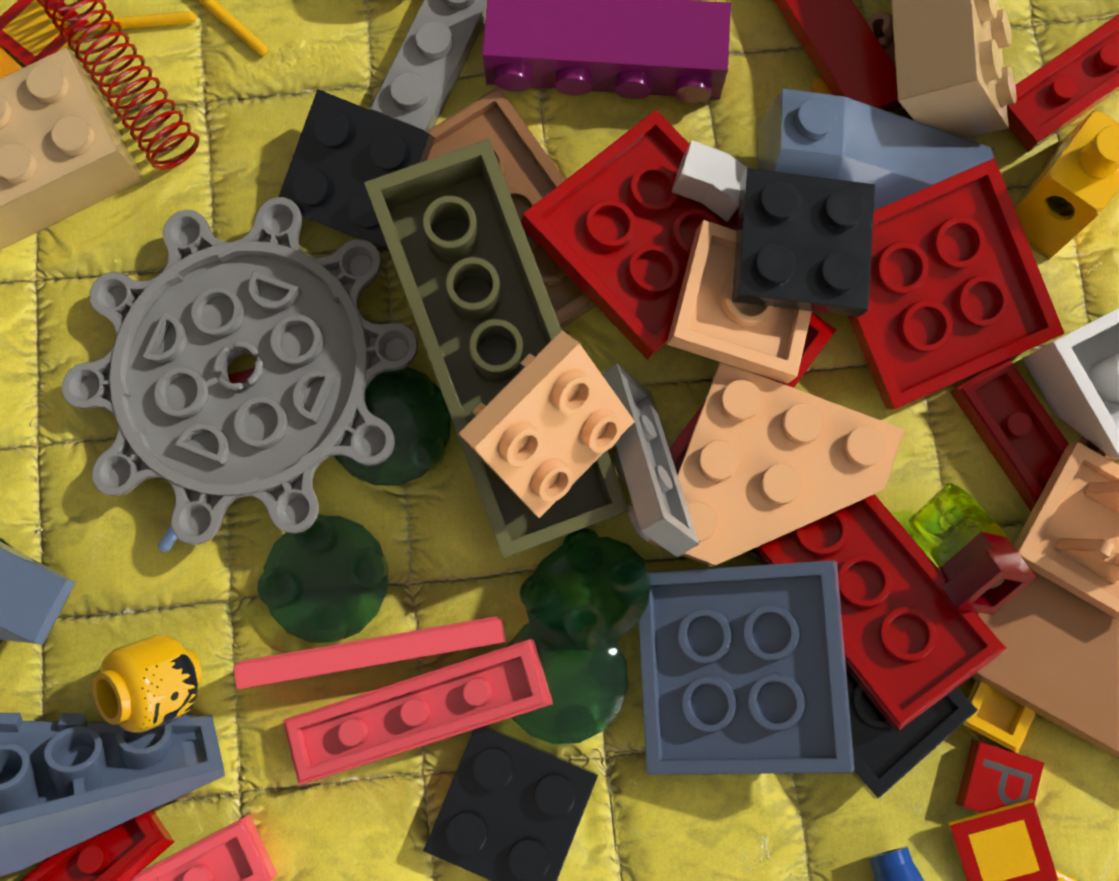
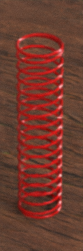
[37,0,200,169]

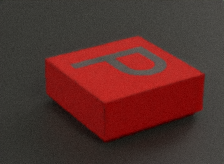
[956,740,1044,813]

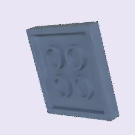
[636,560,855,775]

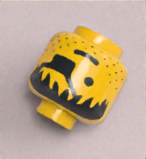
[93,635,202,733]

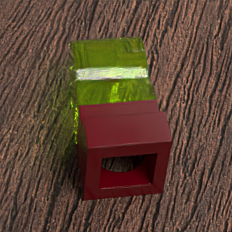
[908,483,1037,615]

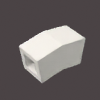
[671,140,747,222]

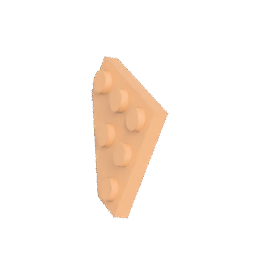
[651,362,905,567]

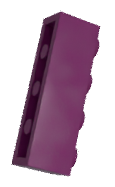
[482,0,731,103]

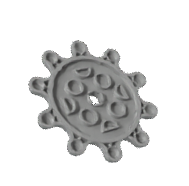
[62,197,418,545]

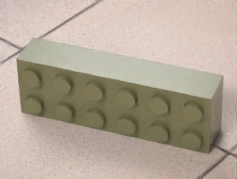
[364,139,628,558]

